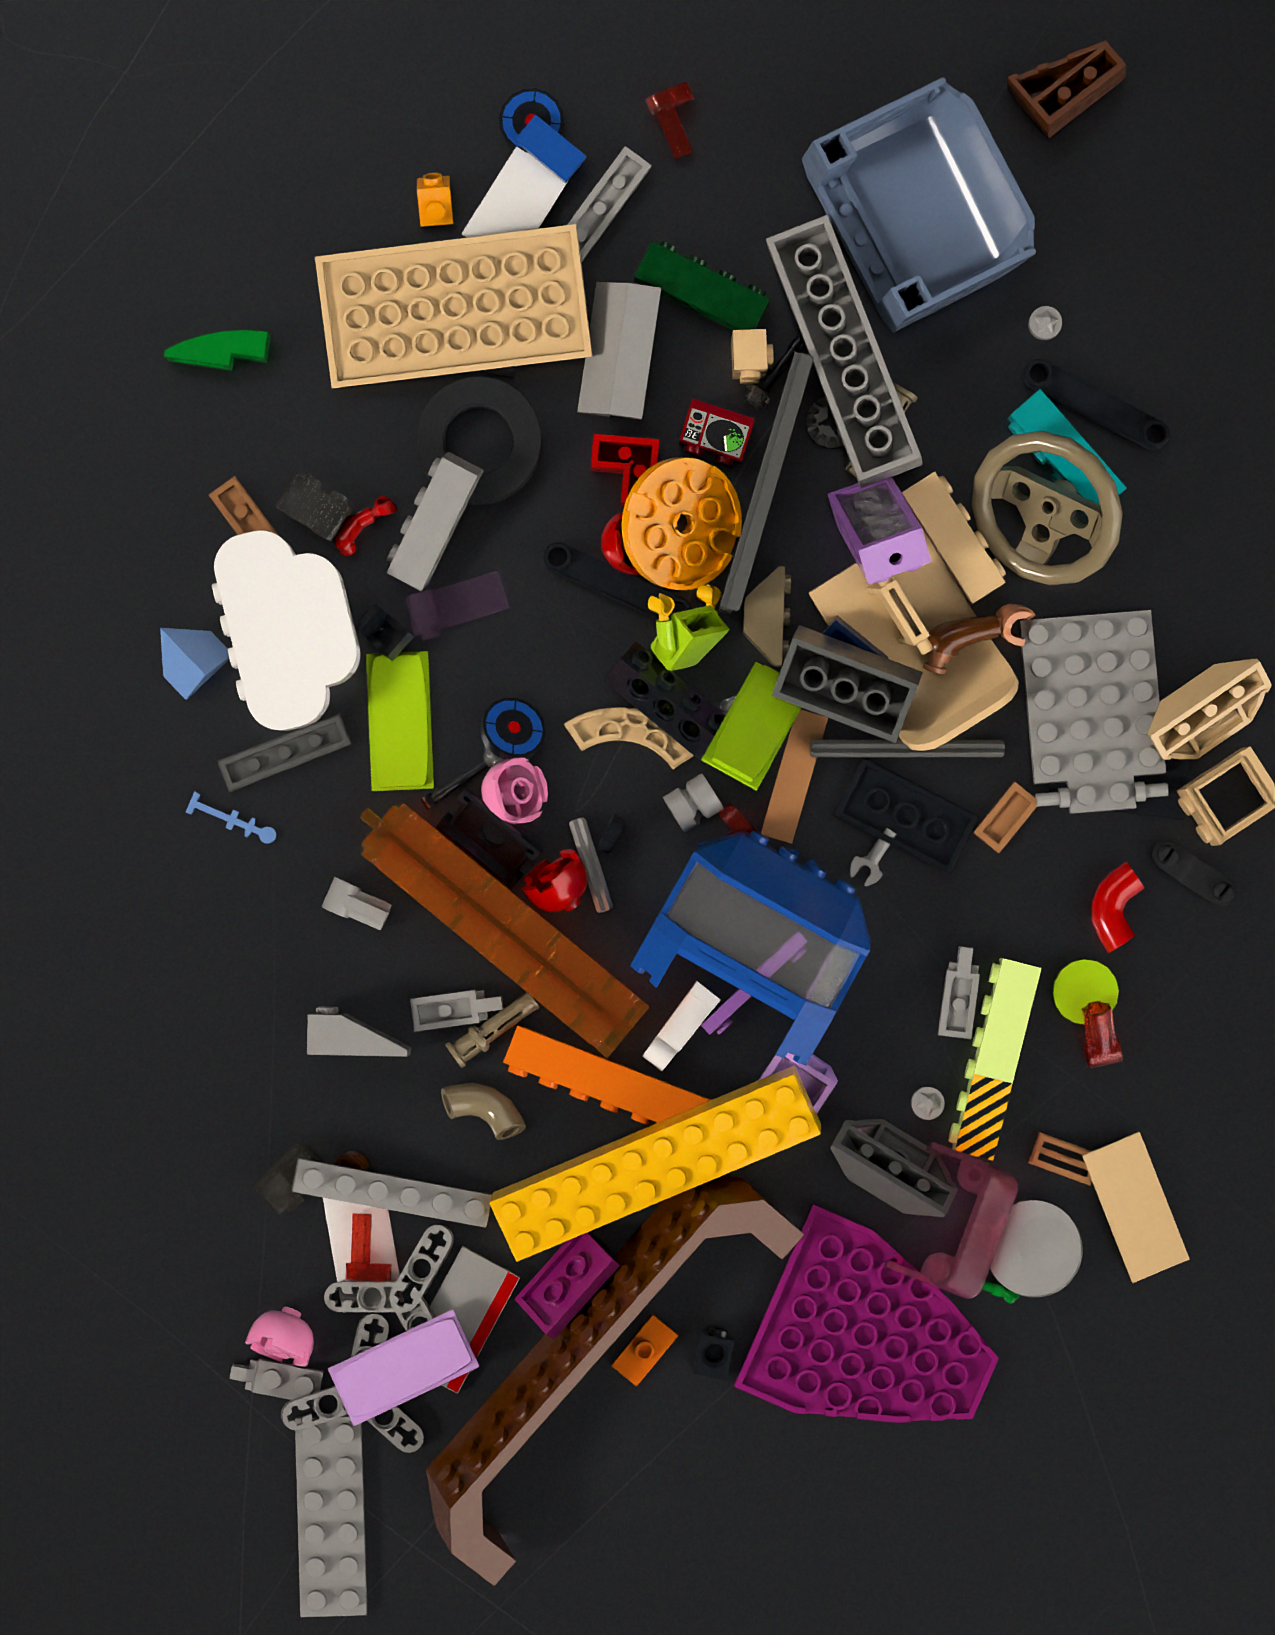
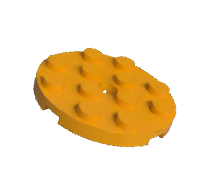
[622,457,742,590]

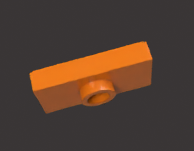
[611,1314,678,1387]

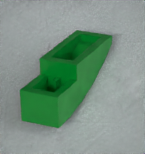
[164,330,271,371]

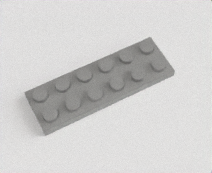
[295,1415,367,1617]

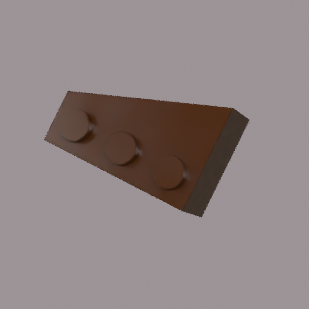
[1007,41,1127,139]

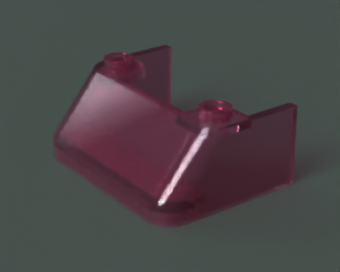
[883,1142,1018,1299]

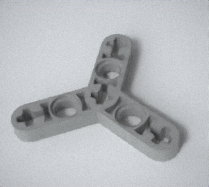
[324,1225,454,1331]
[281,1313,424,1453]

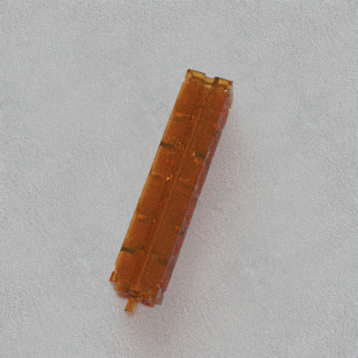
[359,803,650,1058]

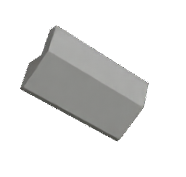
[577,282,661,420]

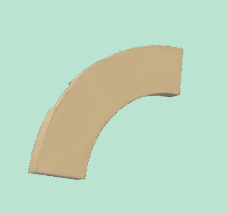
[564,707,694,769]

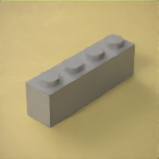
[386,452,484,591]

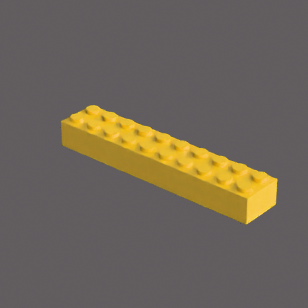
[489,1065,821,1262]

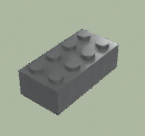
[771,625,923,743]

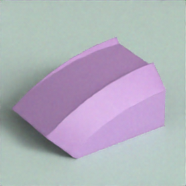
[758,1053,838,1114]

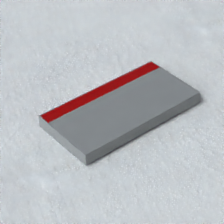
[421,1246,521,1394]

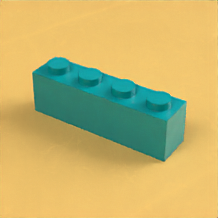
[1007,389,1126,515]

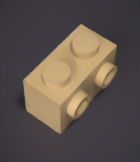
[731,329,773,384]

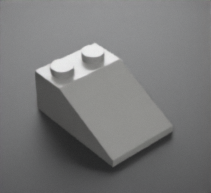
[307,1006,411,1057]

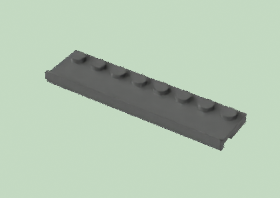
[718,352,813,615]

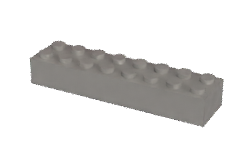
[766,215,923,488]

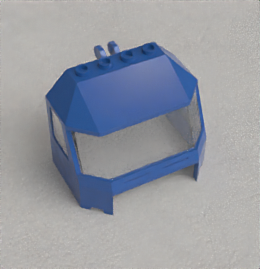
[630,830,871,1065]

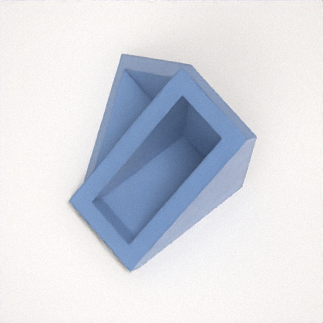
[160,627,229,700]

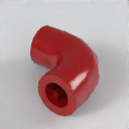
[1091,862,1145,953]

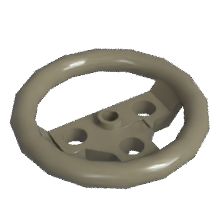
[971,431,1123,586]

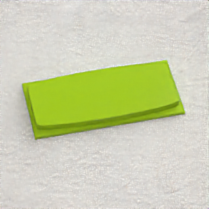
[366,651,434,791]
[702,662,802,791]

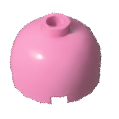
[481,758,548,824]
[245,1307,314,1367]

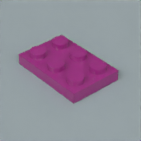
[515,1232,620,1340]

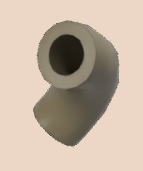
[441,1082,526,1140]

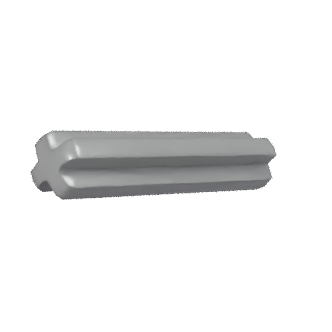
[569,817,613,913]

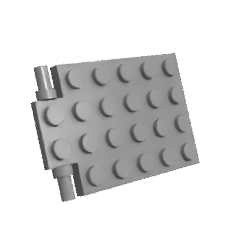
[1019,610,1168,814]

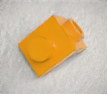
[417,173,453,227]

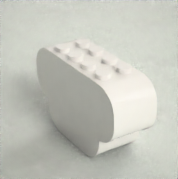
[212,531,361,731]

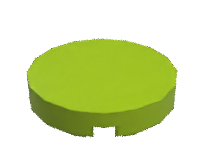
[1052,959,1119,1025]

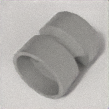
[663,773,724,833]

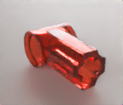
[1082,1001,1123,1068]

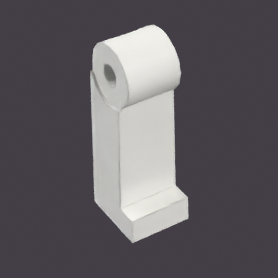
[642,981,720,1072]

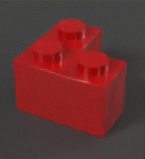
[591,434,659,507]

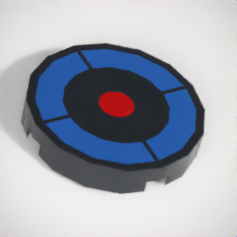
[499,88,564,153]
[480,698,546,760]

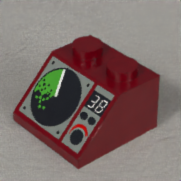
[679,398,755,467]

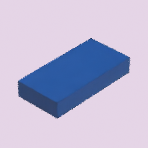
[515,115,587,183]

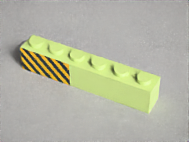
[948,958,1041,1161]

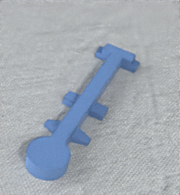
[186,791,277,844]

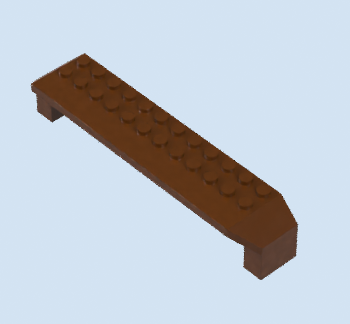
[426,1176,804,1586]

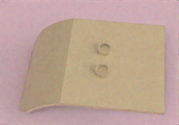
[808,523,1019,751]

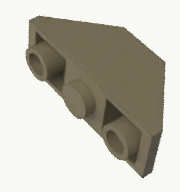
[743,566,791,667]

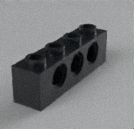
[604,642,726,765]

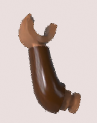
[923,604,1036,674]

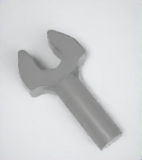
[850,828,896,887]

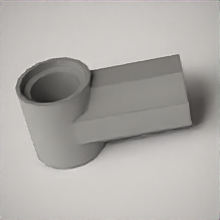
[321,877,392,931]

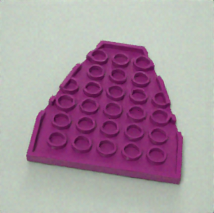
[734,1204,999,1423]

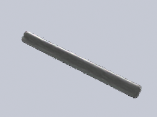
[810,740,1005,757]

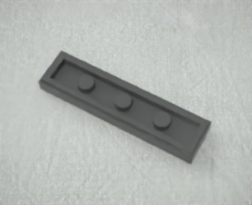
[217,713,352,792]

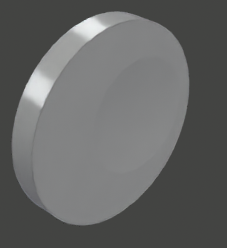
[986,1200,1083,1298]

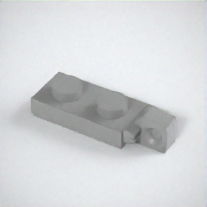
[938,946,980,1039]
[410,990,504,1032]
[229,1358,324,1404]

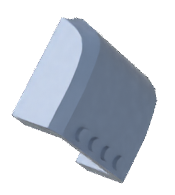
[802,77,1036,333]

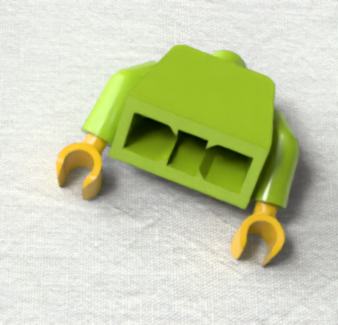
[648,584,730,672]

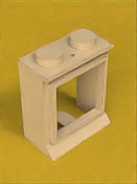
[1177,746,1275,846]

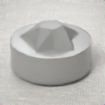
[1028,306,1062,340]
[911,1086,945,1120]

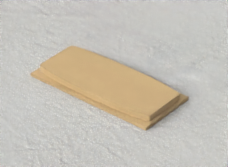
[1082,1132,1189,1283]

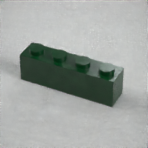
[634,240,770,330]

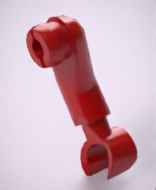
[334,496,398,557]

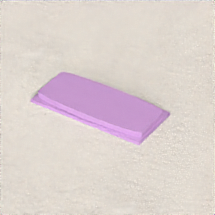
[328,1309,480,1426]

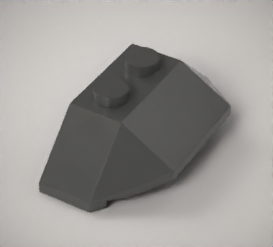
[830,1119,958,1218]

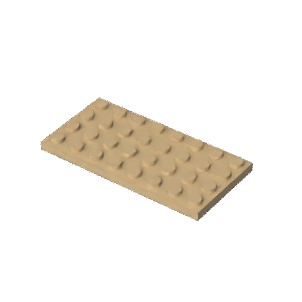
[315,224,593,388]

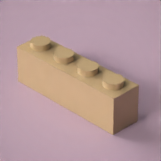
[901,471,1006,606]

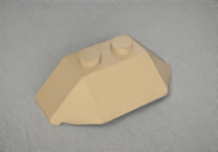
[1148,658,1272,760]

